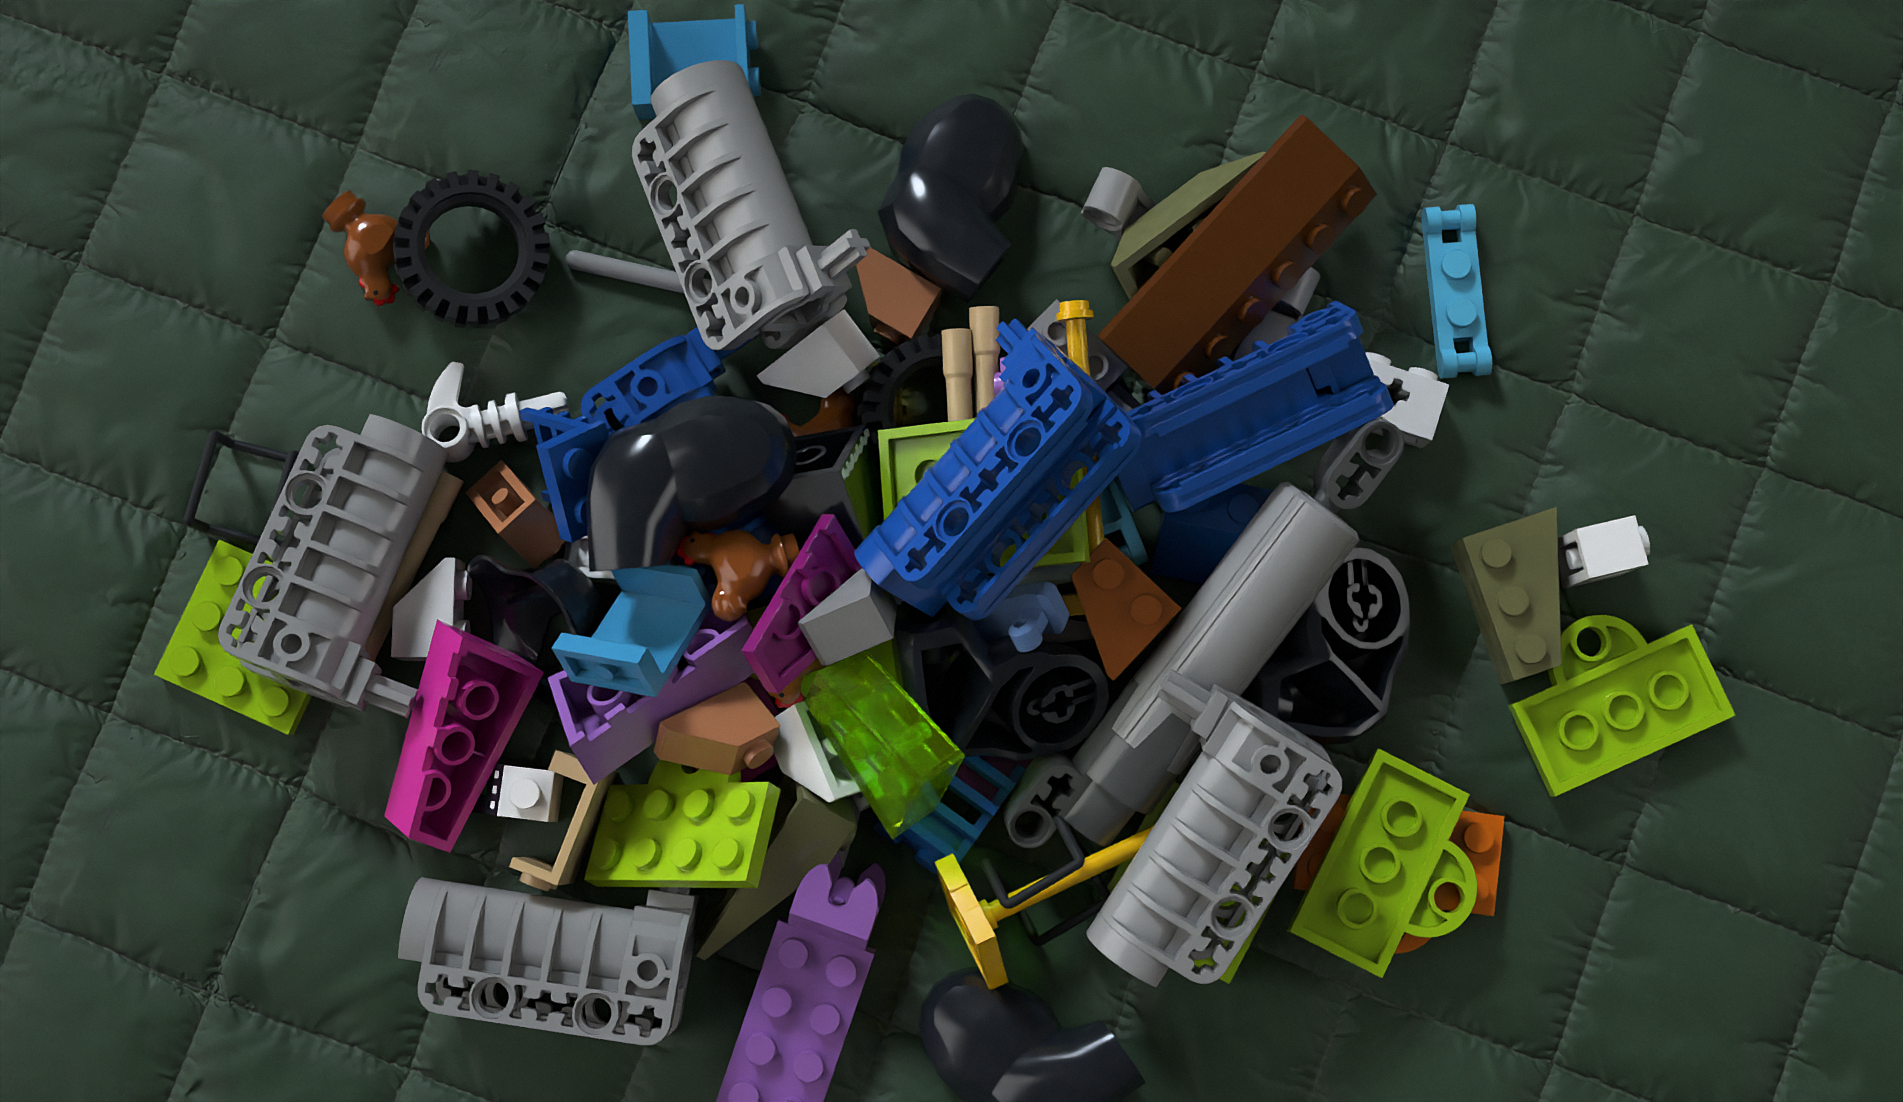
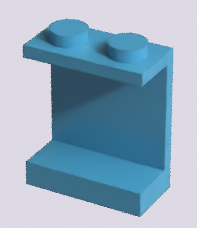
[628,4,761,120]
[552,565,712,697]

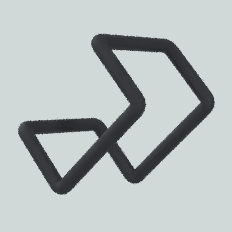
[184,430,311,546]
[981,815,1111,946]

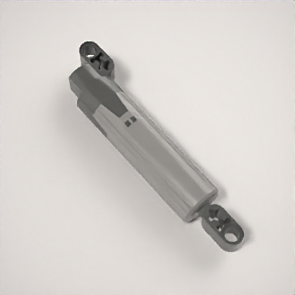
[1001,416,1404,848]

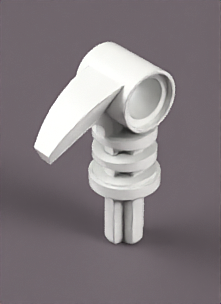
[422,361,570,463]

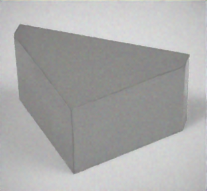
[797,568,898,666]

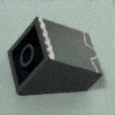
[761,424,884,551]

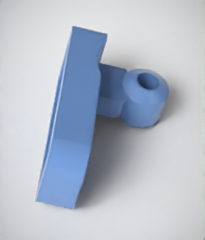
[971,582,1069,652]

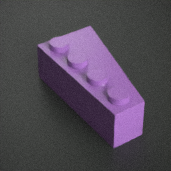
[548,607,755,785]

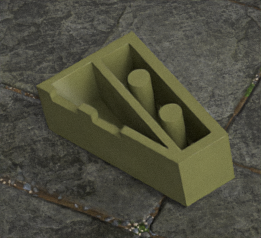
[1450,507,1561,685]

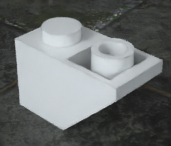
[391,558,472,661]

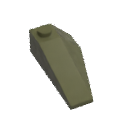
[696,774,858,960]

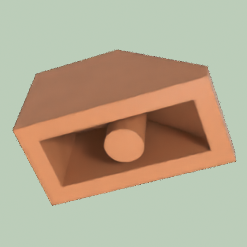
[855,247,941,347]
[465,460,565,569]
[653,681,781,775]

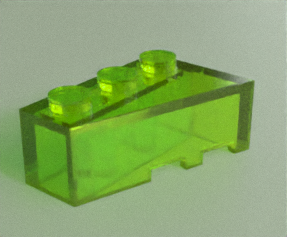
[804,650,965,840]

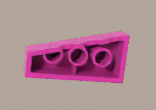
[384,619,544,853]

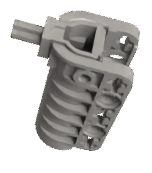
[632,60,870,350]
[218,414,449,718]
[1086,669,1342,987]
[398,877,699,1046]

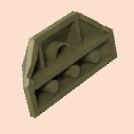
[1111,151,1266,300]

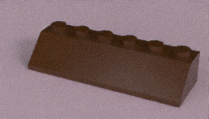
[1097,114,1377,395]

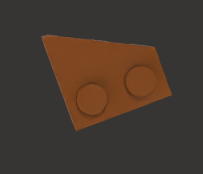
[1070,538,1182,681]

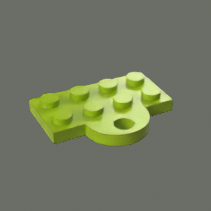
[1508,615,1736,797]
[1287,748,1477,978]
[584,759,781,888]

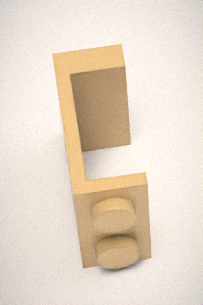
[509,750,618,891]

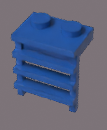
[519,407,609,543]
[869,738,1026,875]

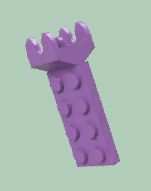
[716,851,887,1102]

